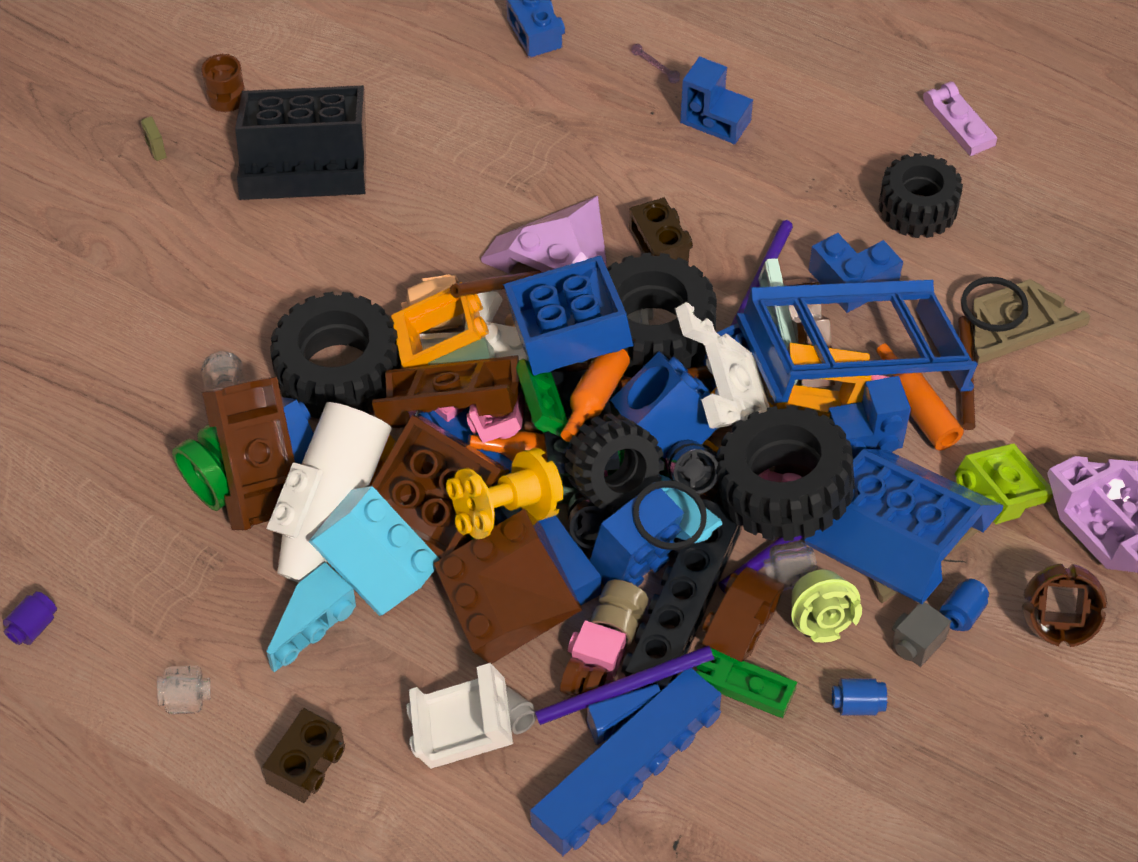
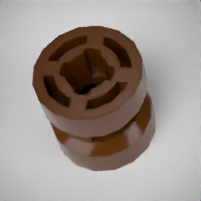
[560,657,608,696]

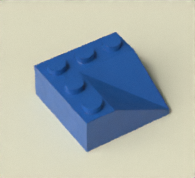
[503,255,633,376]

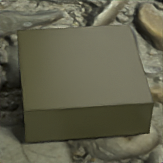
[141,116,167,161]

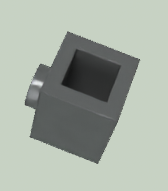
[892,602,952,667]

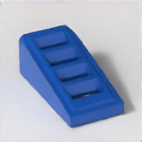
[587,684,660,745]

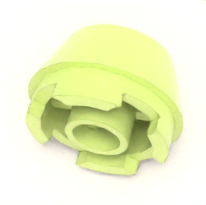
[791,569,862,643]

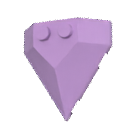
[481,196,607,274]
[1047,456,1138,573]

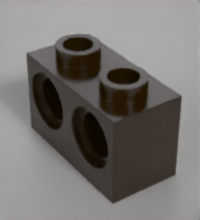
[629,197,693,262]
[262,708,345,803]

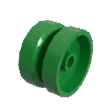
[172,424,230,511]

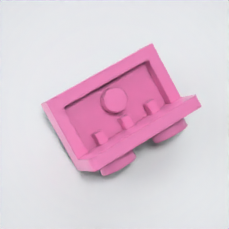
[466,389,525,443]

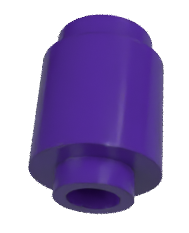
[3,591,57,645]

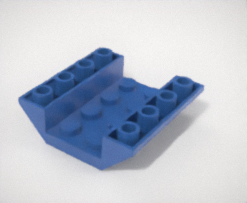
[805,449,1003,604]

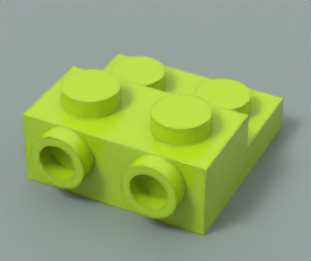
[954,443,1053,524]

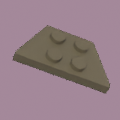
[972,279,1090,364]

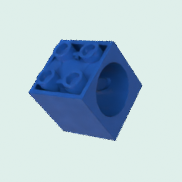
[611,351,718,459]

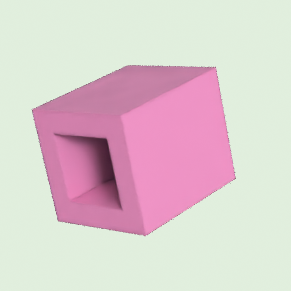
[568,620,626,682]

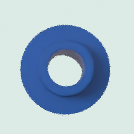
[940,578,989,631]
[832,678,887,716]

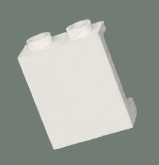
[407,663,513,769]

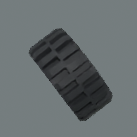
[607,253,717,378]
[270,292,401,419]
[716,405,855,541]

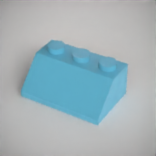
[308,486,440,616]

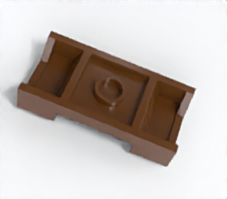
[372,355,521,428]
[202,377,295,530]

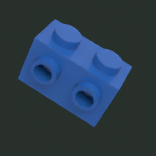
[506,0,565,58]

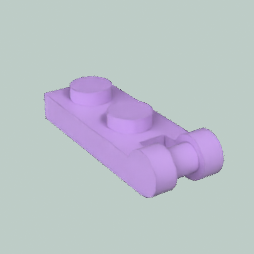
[923,81,997,156]

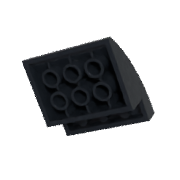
[235,85,366,200]

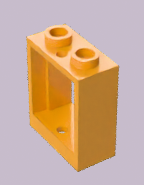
[391,282,489,368]
[768,343,872,412]

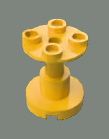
[446,448,563,539]

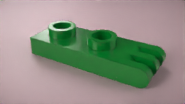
[516,358,568,438]
[695,648,797,719]

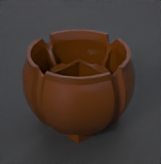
[1022,564,1107,647]

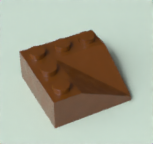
[371,415,511,558]
[433,509,582,664]

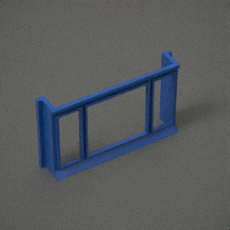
[736,280,978,403]

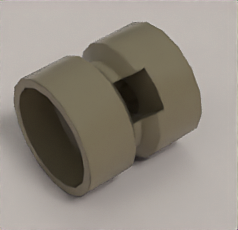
[589,580,648,647]

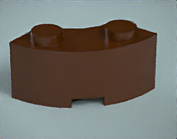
[702,567,786,662]

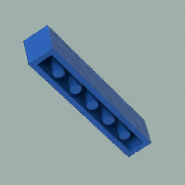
[530,668,722,856]

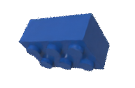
[590,482,685,587]

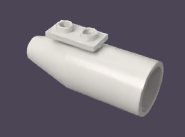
[266,402,392,583]

